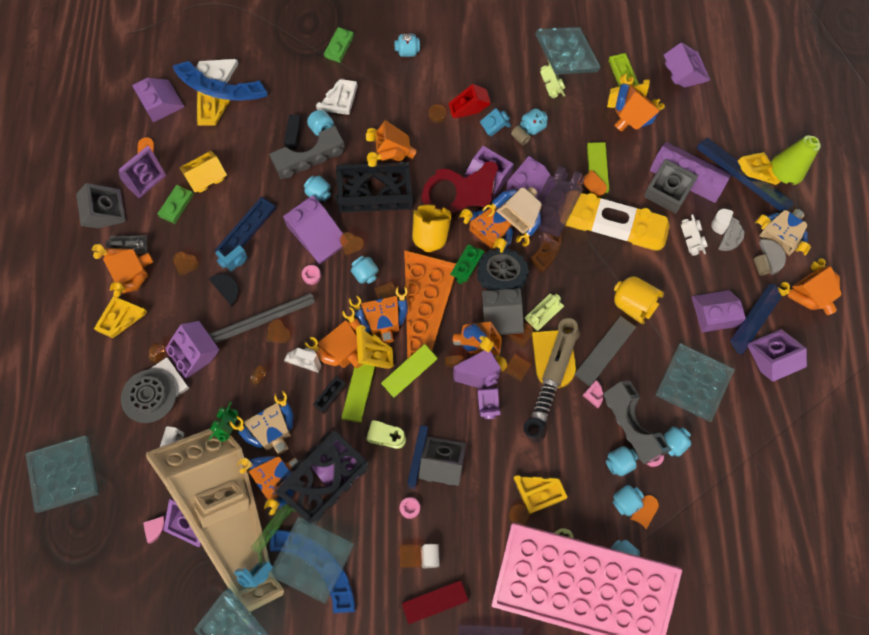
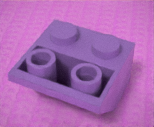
[464,146,513,200]
[165,321,219,378]

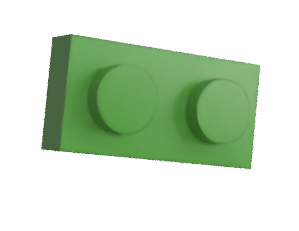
[324,27,354,62]
[158,185,194,224]

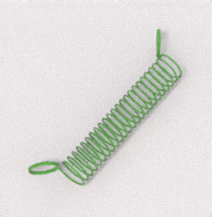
[251,504,296,564]

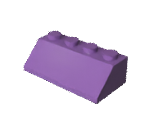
[650,142,731,203]

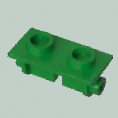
[450,244,485,284]
[209,401,239,442]

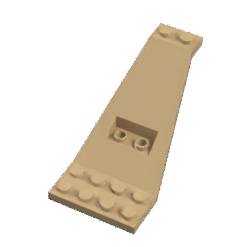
[146,429,284,614]

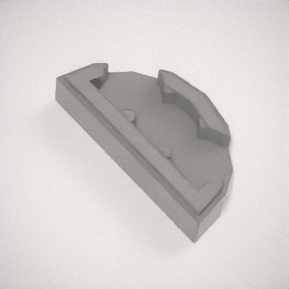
[718,217,745,251]
[759,240,786,276]

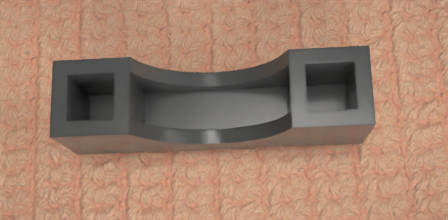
[269,126,346,179]
[603,381,671,464]

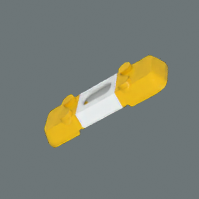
[558,191,670,251]

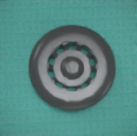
[121,370,176,423]

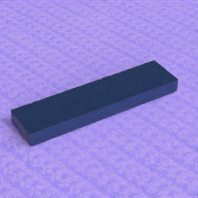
[215,196,277,257]
[730,284,782,355]

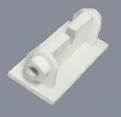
[681,215,708,256]

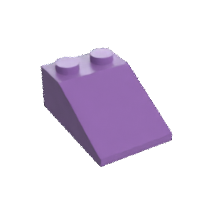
[119,146,166,198]
[283,195,349,265]

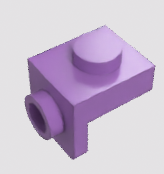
[477,388,501,419]

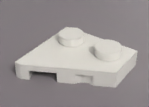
[196,59,238,84]
[316,79,357,115]
[284,348,321,373]

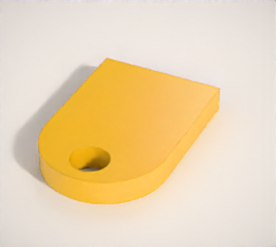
[532,329,576,388]

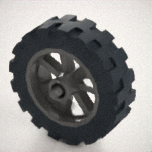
[477,248,529,291]

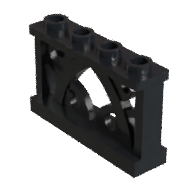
[336,161,413,213]
[273,427,369,525]

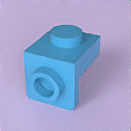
[480,108,511,137]
[215,245,248,271]
[234,561,273,588]

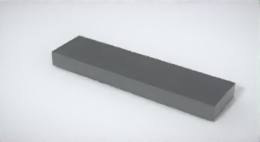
[575,316,636,386]

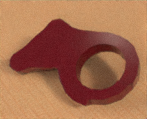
[421,161,498,215]

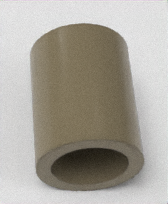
[511,125,531,145]
[753,255,772,276]

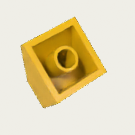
[179,151,227,193]

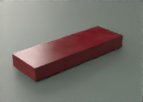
[401,581,468,625]

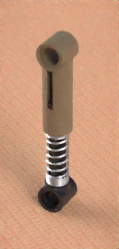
[523,318,580,443]

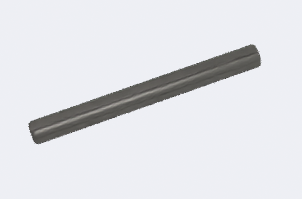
[208,293,315,343]

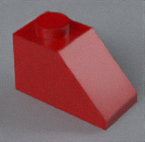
[448,84,491,118]

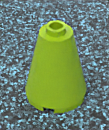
[771,135,821,185]

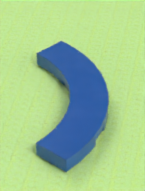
[173,61,267,101]
[270,530,355,613]

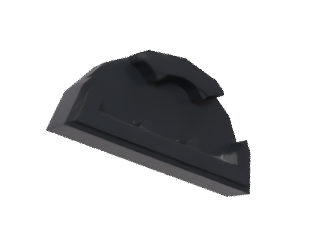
[208,274,239,307]

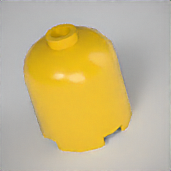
[412,205,451,252]
[614,276,664,324]

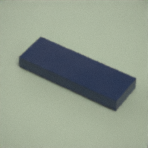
[407,425,428,490]

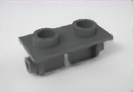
[105,235,147,254]

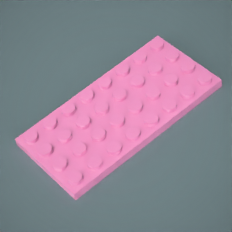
[491,522,682,635]

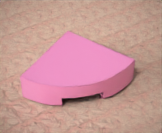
[583,380,603,408]
[143,516,166,544]

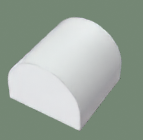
[711,209,733,235]
[160,427,184,447]
[421,544,440,568]

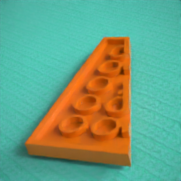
[404,250,456,370]

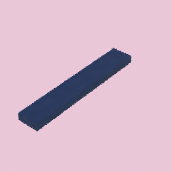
[697,138,794,213]

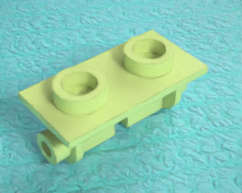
[540,60,565,98]
[524,293,564,331]

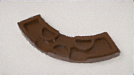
[530,201,562,274]

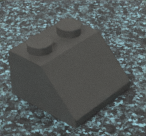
[644,159,698,214]
[76,183,126,228]
[482,288,524,335]
[419,436,466,486]

